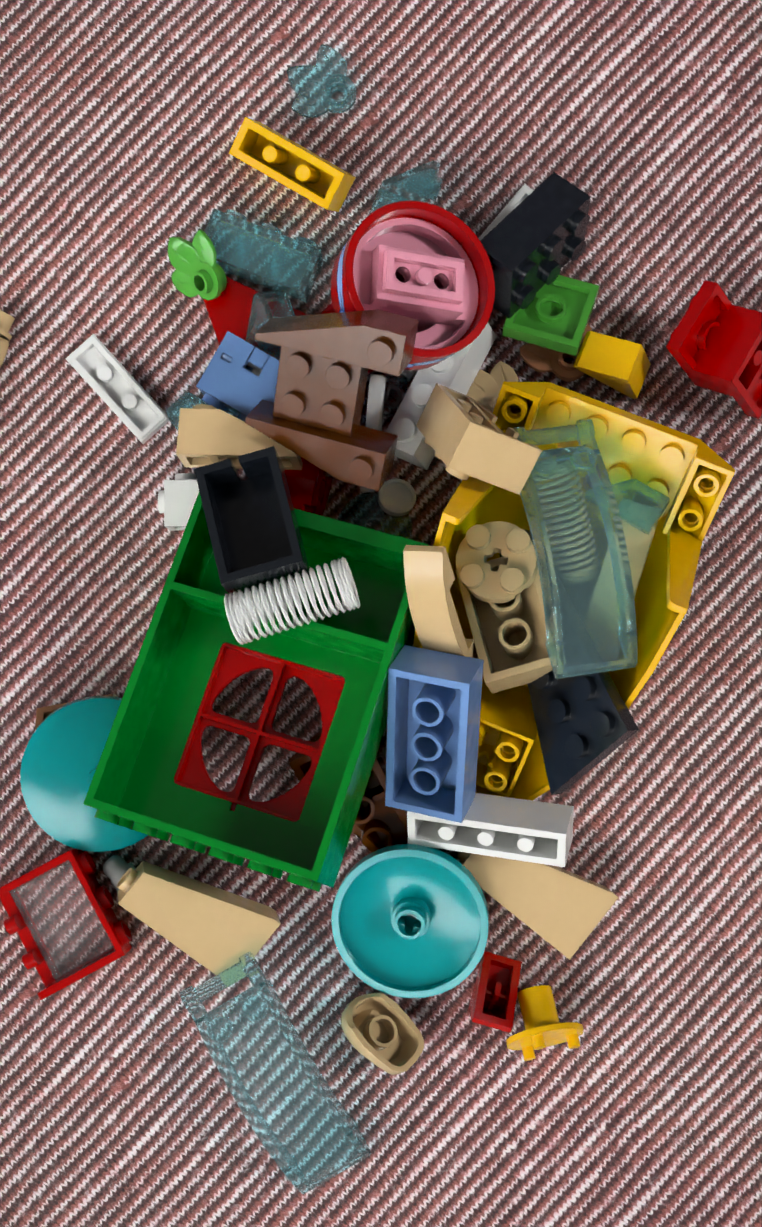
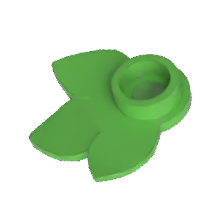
[168,230,227,300]

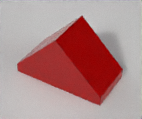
[468,951,522,1033]

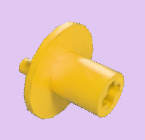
[506,985,584,1061]

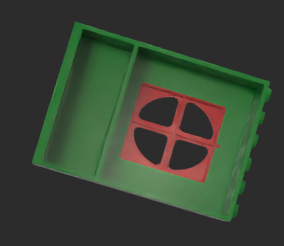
[83,492,429,892]

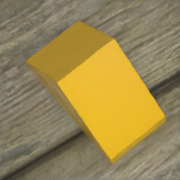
[573,331,651,399]

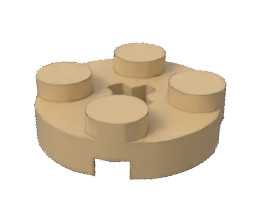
[456,521,538,603]

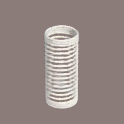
[224,557,360,645]

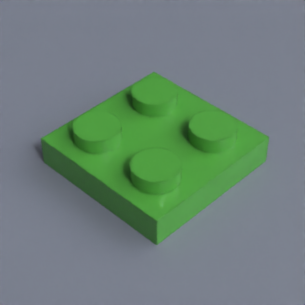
[502,275,599,356]

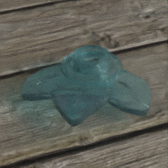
[287,44,356,118]

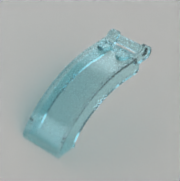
[513,419,638,679]
[180,951,372,1195]

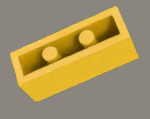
[229,117,356,212]

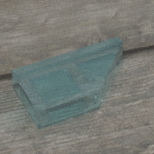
[584,479,670,535]

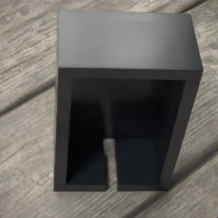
[481,172,591,319]
[194,446,310,593]

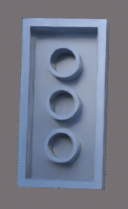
[385,645,484,823]

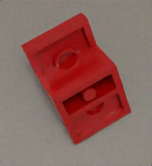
[666,280,762,419]

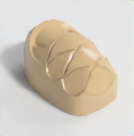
[341,992,424,1075]

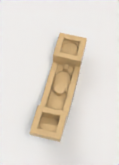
[403,545,479,659]

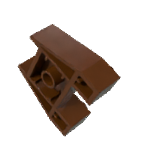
[245,310,419,491]

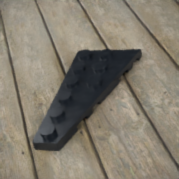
[499,529,639,795]

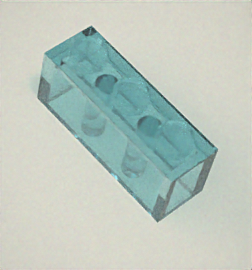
[205,209,323,303]

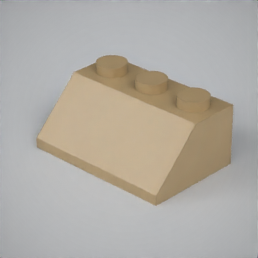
[455,557,566,694]

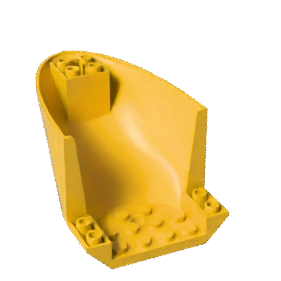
[413,381,735,801]

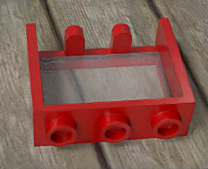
[0,848,132,1000]

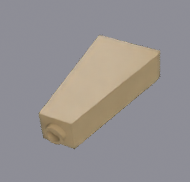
[456,852,619,960]
[117,861,281,986]

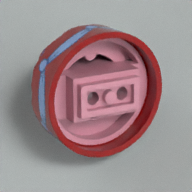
[331,201,495,370]

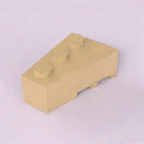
[416,383,542,495]

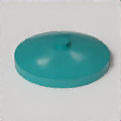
[20,696,148,852]
[331,844,489,998]

